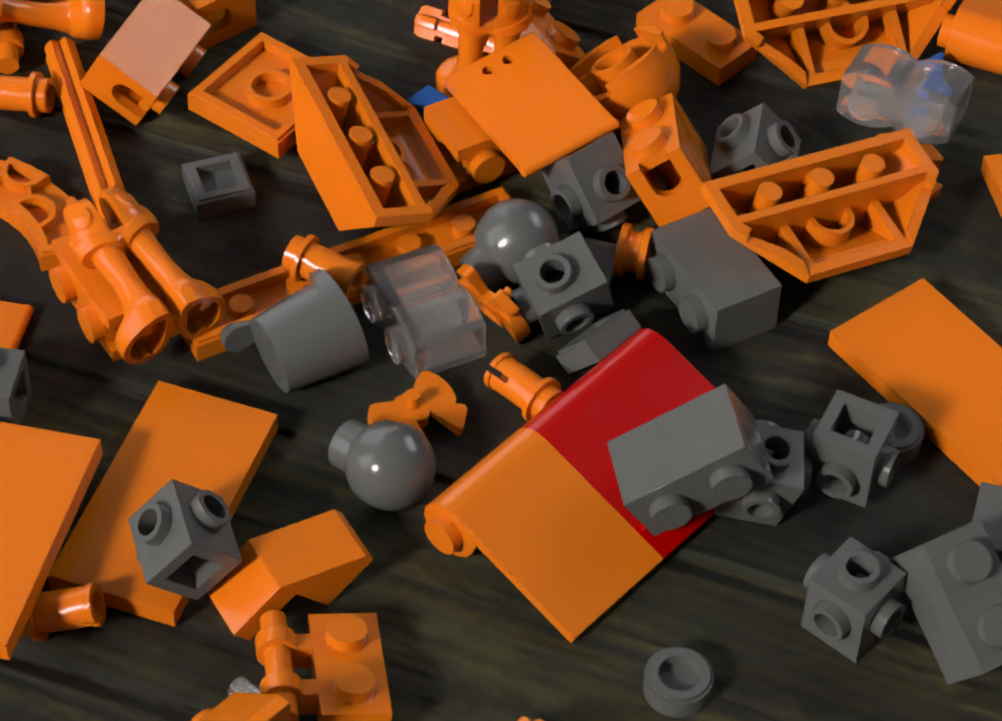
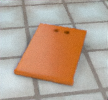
[443,31,619,178]

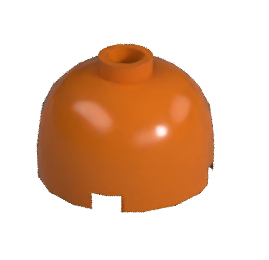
[570,25,681,135]

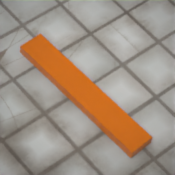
[183,186,512,362]

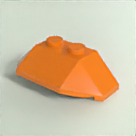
[734,0,956,89]
[289,55,460,231]
[700,128,939,284]

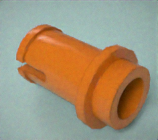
[0,71,55,118]
[282,234,366,300]
[483,352,563,422]
[21,582,106,642]

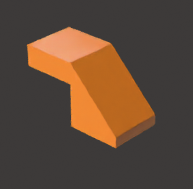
[207,509,374,640]

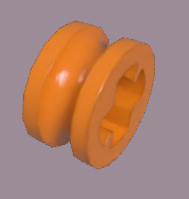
[613,222,655,282]

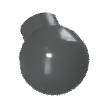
[459,198,559,293]
[328,419,436,511]

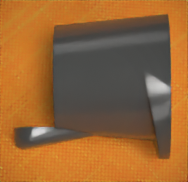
[220,268,369,393]

